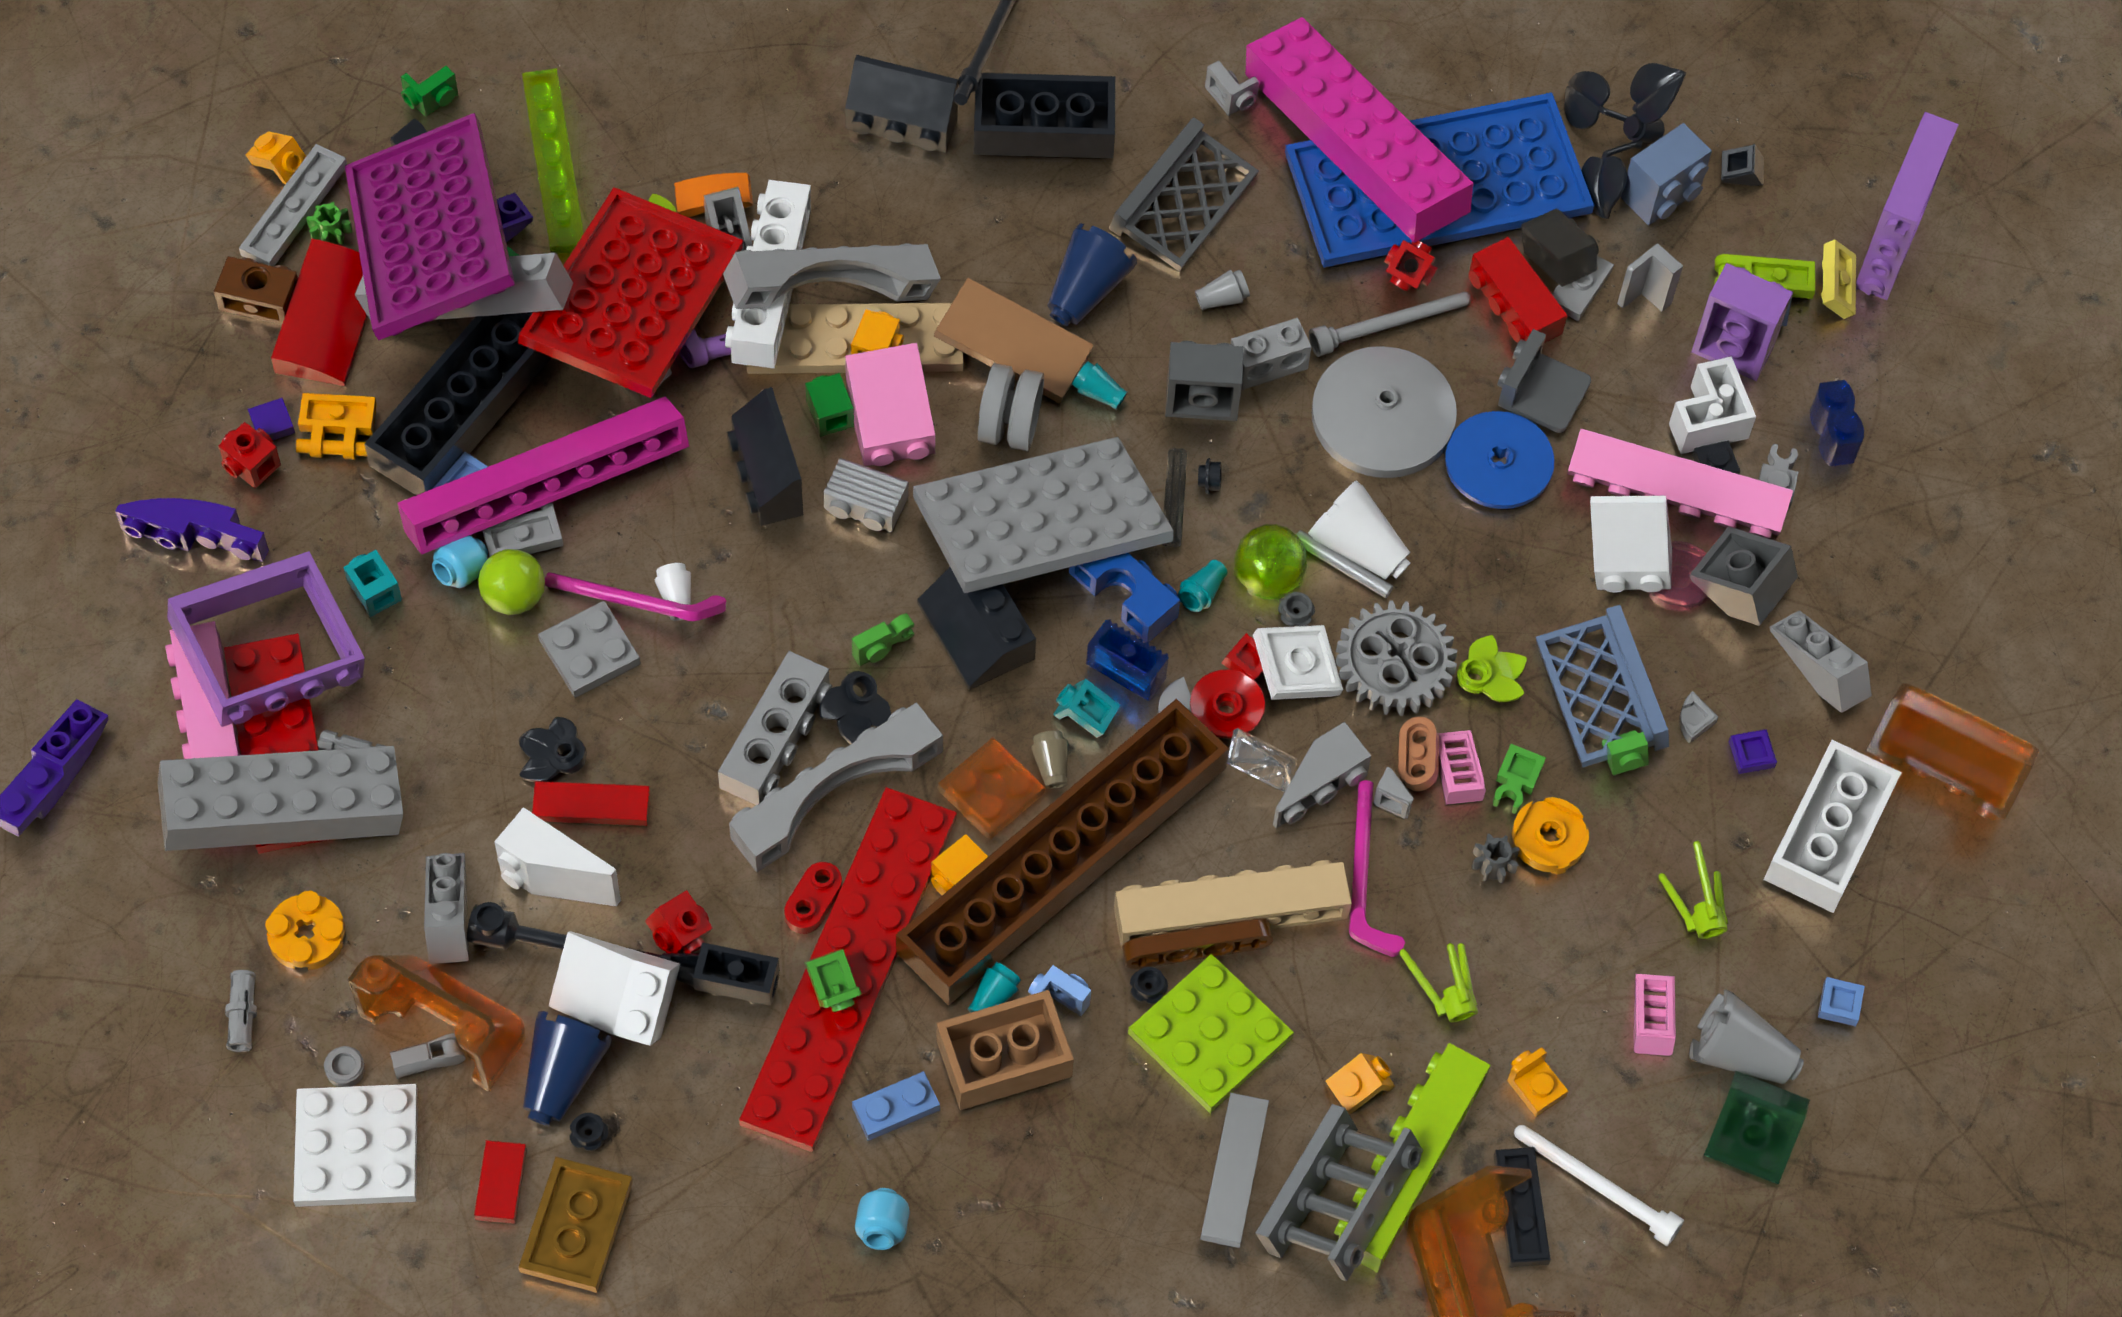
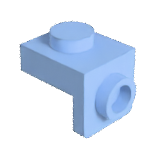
[1028,965,1091,1016]

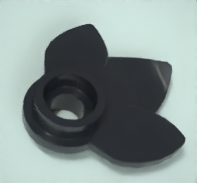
[819,671,891,744]
[519,717,587,782]

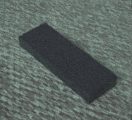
[1494,1147,1551,1267]

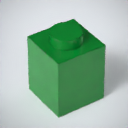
[805,373,854,437]

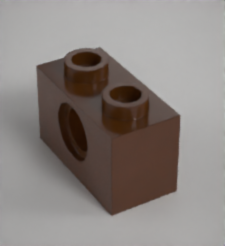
[214,256,298,325]

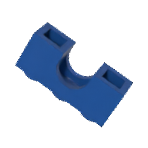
[1069,553,1180,644]

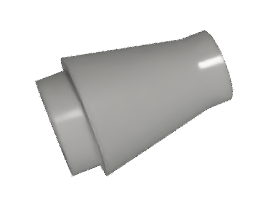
[1195,269,1250,311]

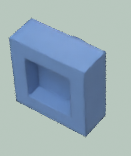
[1817,977,1865,1027]

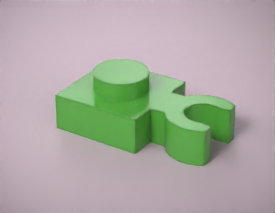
[852,613,914,667]
[1493,744,1546,814]

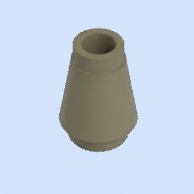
[1031,731,1068,789]

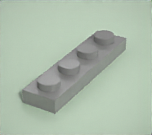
[239,144,347,266]

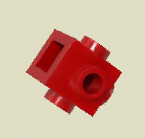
[1384,240,1438,292]
[218,422,281,489]
[645,890,713,953]

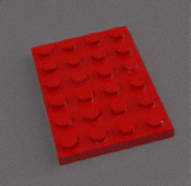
[518,187,743,398]

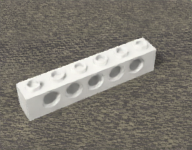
[725,180,811,369]

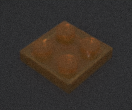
[938,737,1045,840]

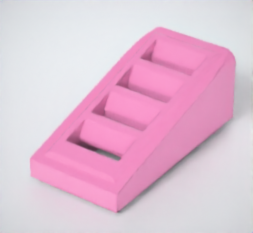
[1438,730,1486,805]
[1634,974,1676,1056]

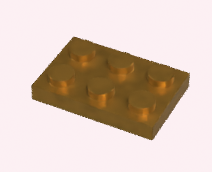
[518,1157,633,1293]

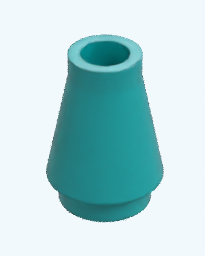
[1072,361,1128,410]
[1178,560,1228,612]
[968,962,1021,1013]

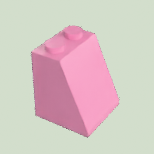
[845,343,935,466]

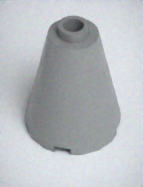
[1689,989,1804,1084]

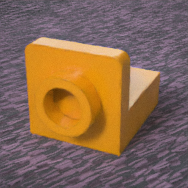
[1507,1047,1568,1117]

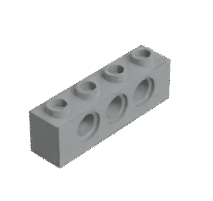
[718,651,833,805]

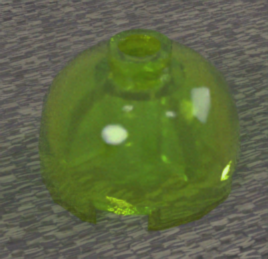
[1233,524,1307,599]

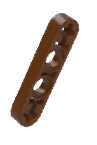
[1122,919,1273,969]

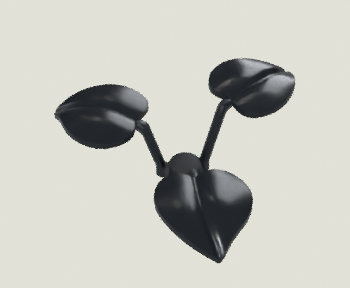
[1564,63,1686,219]

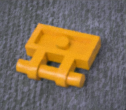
[296,393,377,460]

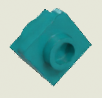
[1053,679,1121,738]

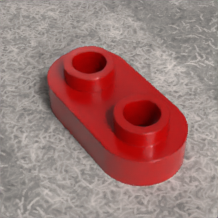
[784,862,842,934]

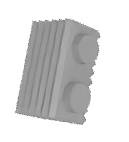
[824,458,909,532]

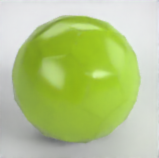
[478,549,545,615]

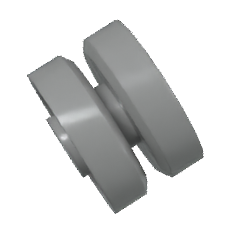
[978,363,1045,452]

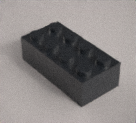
[974,73,1116,158]

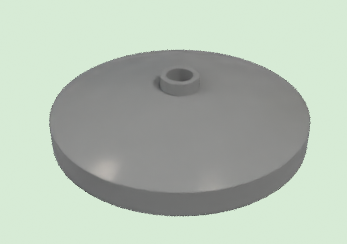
[1311,346,1457,478]

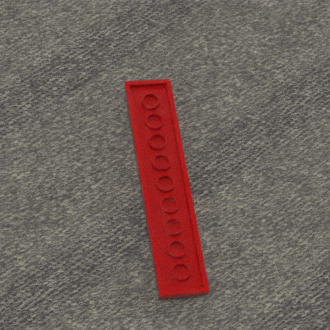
[739,787,957,1152]

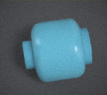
[432,535,488,589]
[855,1188,910,1250]

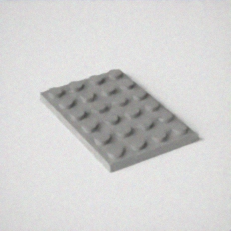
[913,437,1174,593]

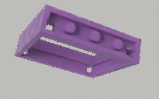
[1856,112,1959,300]
[167,551,365,727]

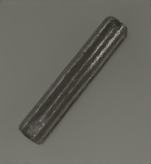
[1163,448,1187,548]

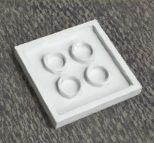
[293,1084,418,1207]

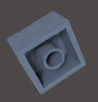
[1621,123,1712,226]

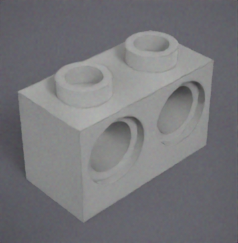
[1231,318,1312,390]

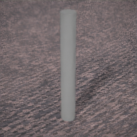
[1293,530,1394,598]

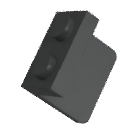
[1497,329,1591,433]

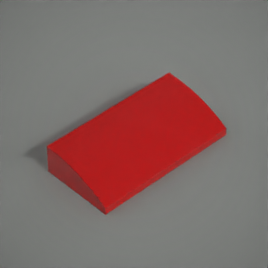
[271,238,368,386]

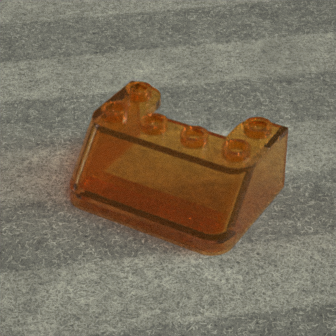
[1866,683,2039,820]

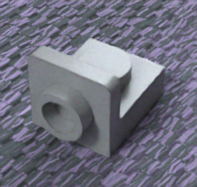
[1205,61,1260,116]

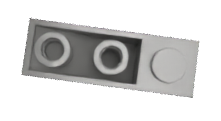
[1770,610,1872,713]
[1273,722,1371,828]
[424,853,469,964]

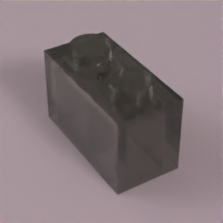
[1521,208,1599,287]

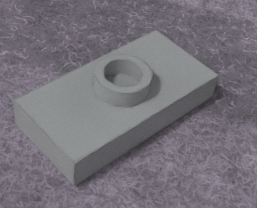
[1552,248,1614,321]

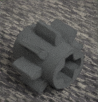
[1472,834,1519,883]

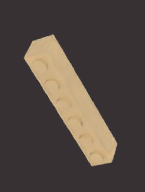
[1114,860,1352,949]

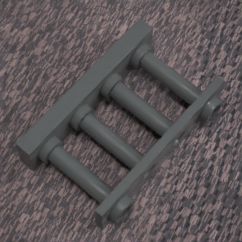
[1256,1104,1423,1281]

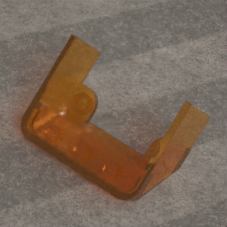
[1408,1165,1576,1317]

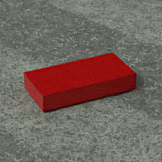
[474,1140,527,1224]

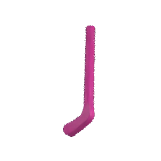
[545,572,726,621]
[1349,780,1405,957]

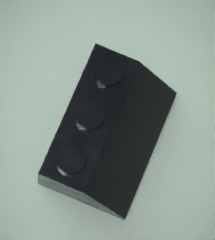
[845,55,958,153]
[726,387,803,526]
[917,567,1036,690]

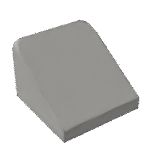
[1373,767,1414,819]

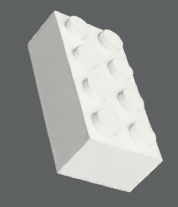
[1763,740,1902,913]

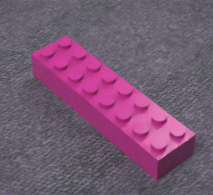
[1245,17,1473,243]

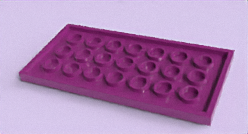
[345,113,515,341]

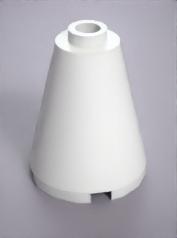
[1308,481,1411,580]

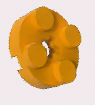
[1512,797,1589,875]
[265,890,345,970]

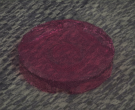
[1649,541,1709,611]

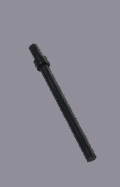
[954,0,1016,105]

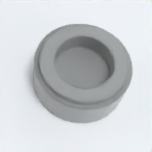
[324,1046,365,1087]

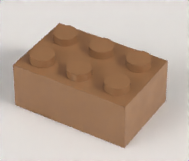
[936,990,1074,1111]

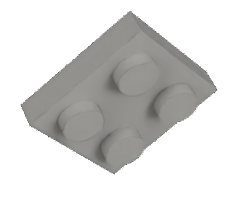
[538,601,641,698]

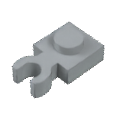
[1758,444,1799,509]

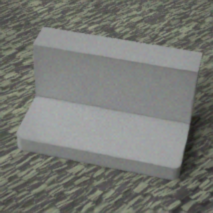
[1617,243,1683,312]

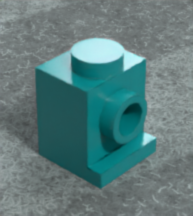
[343,550,402,618]

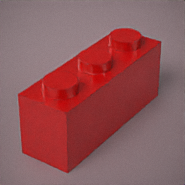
[1469,236,1568,343]

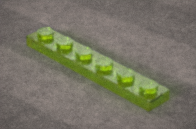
[522,68,584,254]

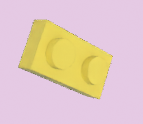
[1821,240,1856,319]

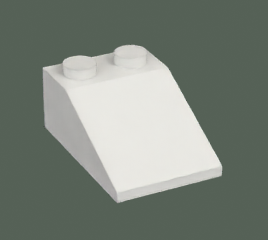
[1590,496,1672,593]
[494,807,621,906]
[549,931,680,1046]

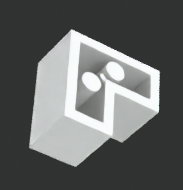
[1669,356,1756,454]

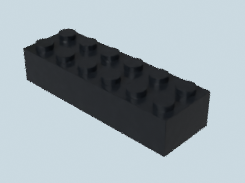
[364,312,552,495]

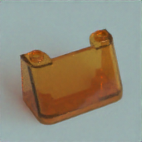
[348,955,525,1091]

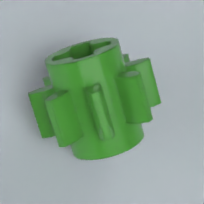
[306,202,353,245]

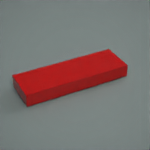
[532,781,650,826]

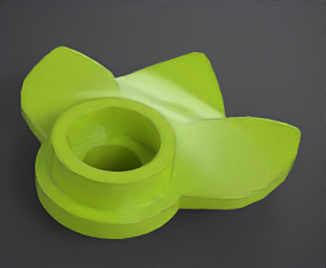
[1457,635,1527,702]

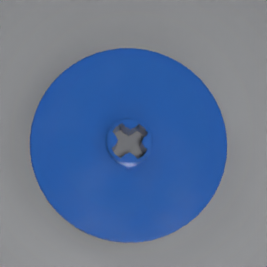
[1445,411,1554,509]

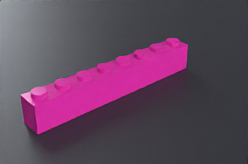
[397,396,689,555]

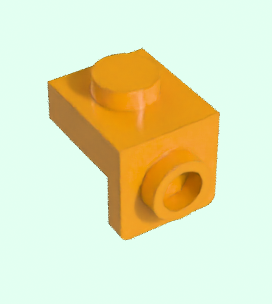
[245,131,306,184]
[1325,1053,1395,1113]

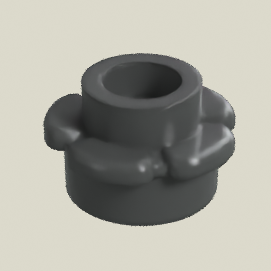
[1278,592,1315,626]

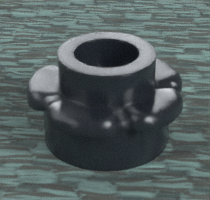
[1198,458,1222,494]
[1130,967,1168,1004]
[569,1113,609,1151]

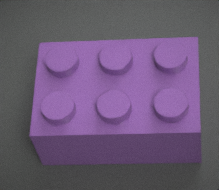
[1691,263,1793,381]

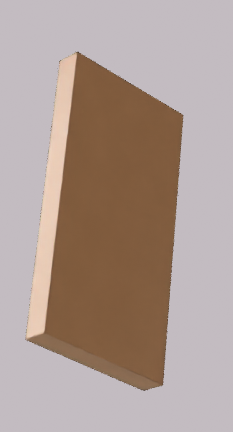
[934,278,1094,404]

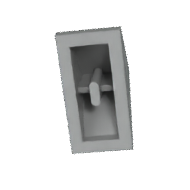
[704,187,753,251]

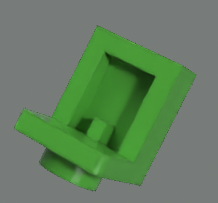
[1602,730,1649,775]
[804,949,862,1012]

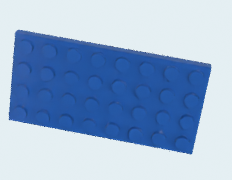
[1285,92,1594,268]

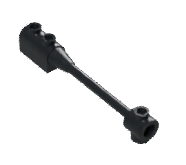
[467,902,780,1006]

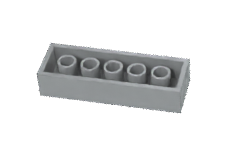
[158,746,403,851]

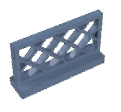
[1535,605,1669,767]

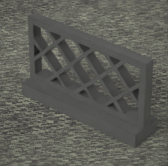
[1109,117,1259,272]

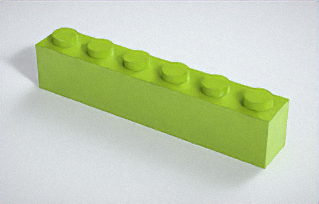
[1334,1043,1491,1273]

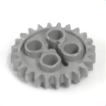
[1335,600,1457,716]

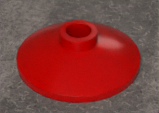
[1190,669,1265,739]

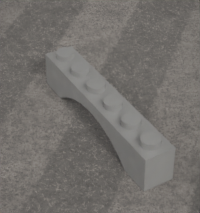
[723,243,941,309]
[729,702,943,872]

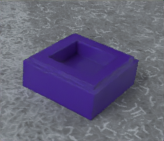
[248,397,295,440]
[1728,729,1777,774]

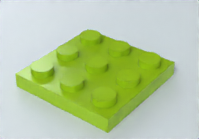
[1128,954,1294,1113]

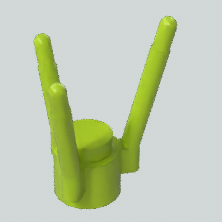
[1658,841,1729,939]
[1399,943,1478,1023]

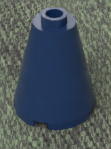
[1047,223,1137,326]
[523,1011,612,1126]

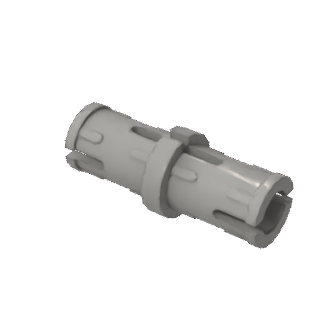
[225,970,257,1052]

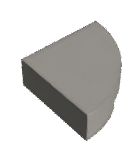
[1158,677,1191,713]
[1679,691,1719,744]

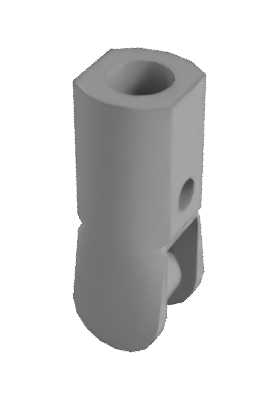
[390,1033,466,1079]

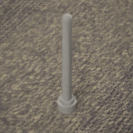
[1309,292,1471,357]

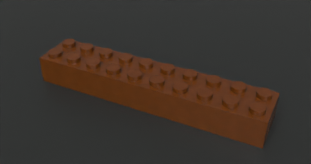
[896,699,1229,1006]

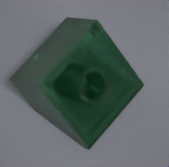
[1704,1071,1810,1184]

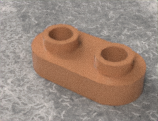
[1398,717,1439,791]

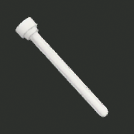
[1514,1125,1685,1247]

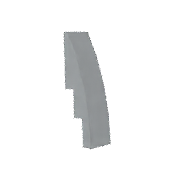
[1200,1092,1269,1248]

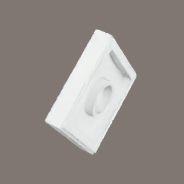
[1253,625,1343,700]

